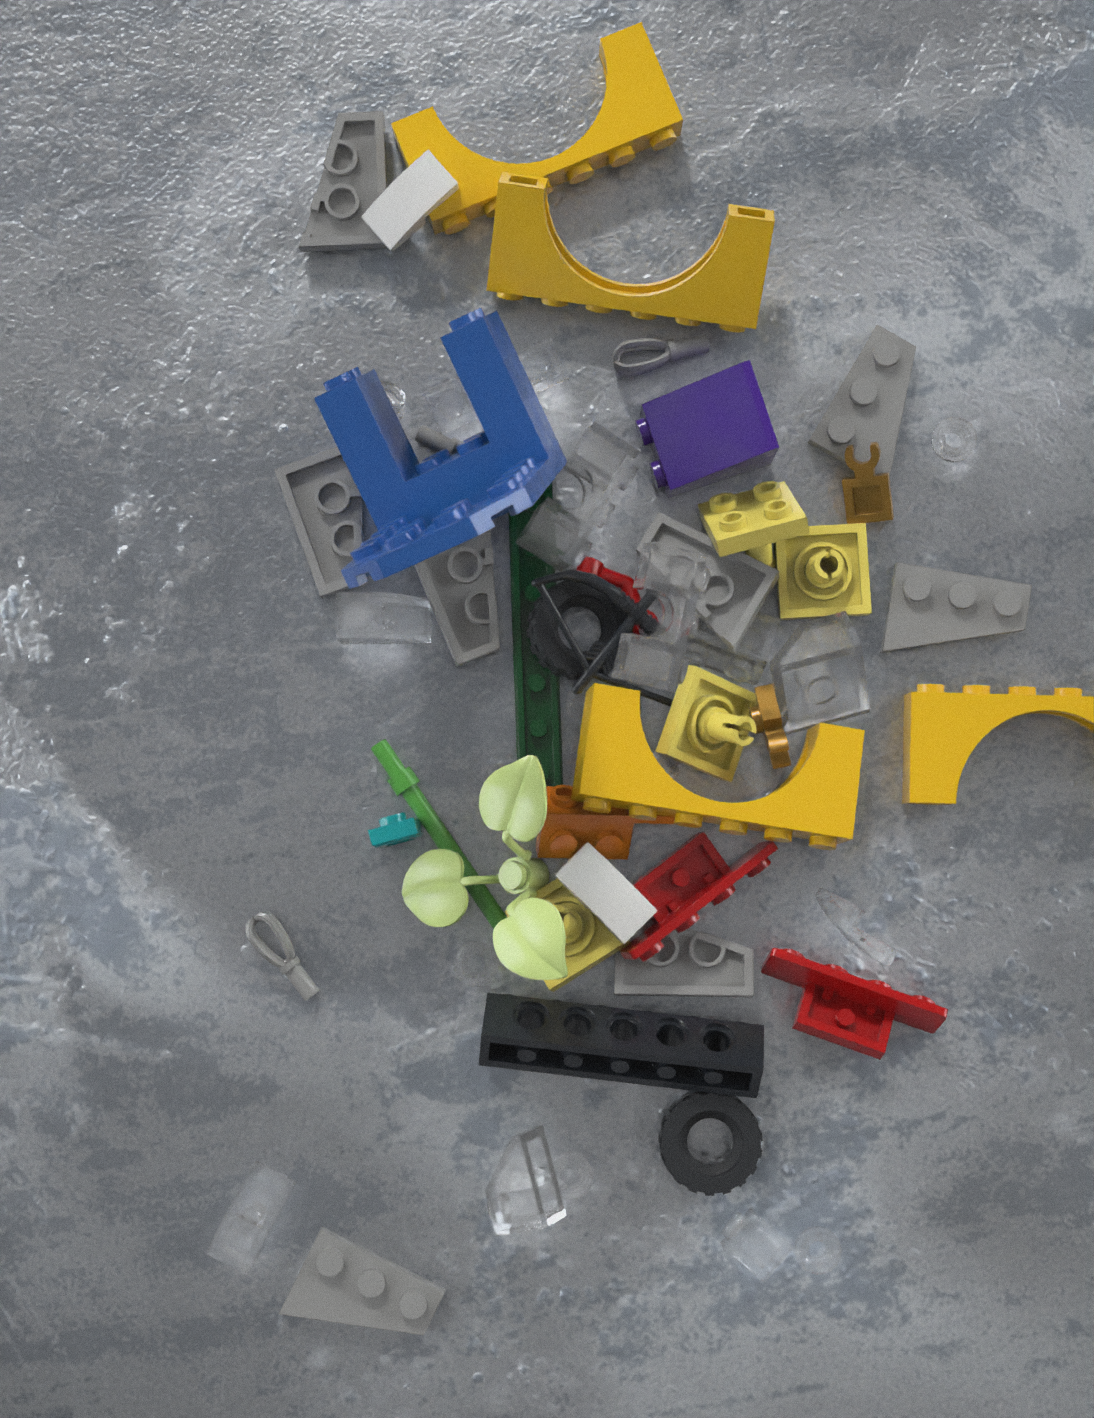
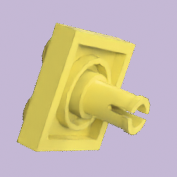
[697,481,810,568]
[774,523,872,620]
[655,664,757,782]
[504,878,631,992]

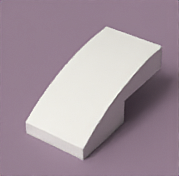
[361,150,459,252]
[554,842,657,944]

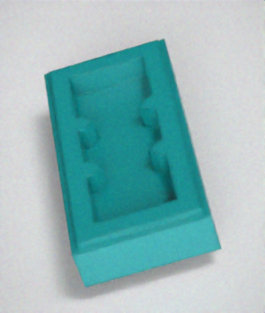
[368,812,424,849]

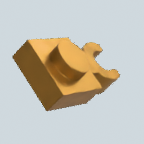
[842,442,894,524]
[749,684,791,769]

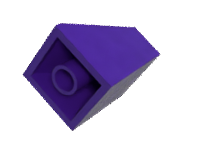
[635,360,780,498]

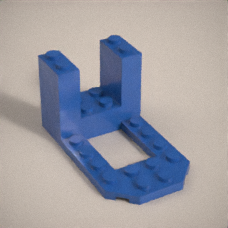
[314,308,567,589]

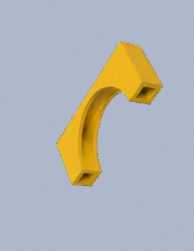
[391,22,683,235]
[486,172,775,333]
[571,683,865,850]
[902,684,1094,805]

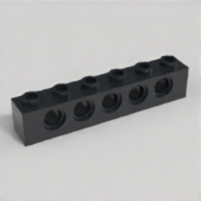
[479,992,764,1099]

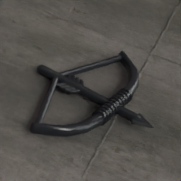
[531,570,687,707]

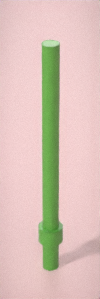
[371,739,508,929]

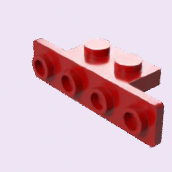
[619,831,778,962]
[761,948,948,1060]

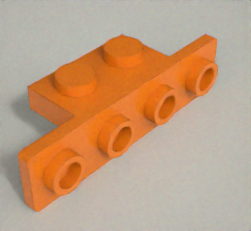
[535,785,675,860]

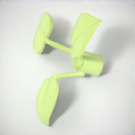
[402,755,568,980]

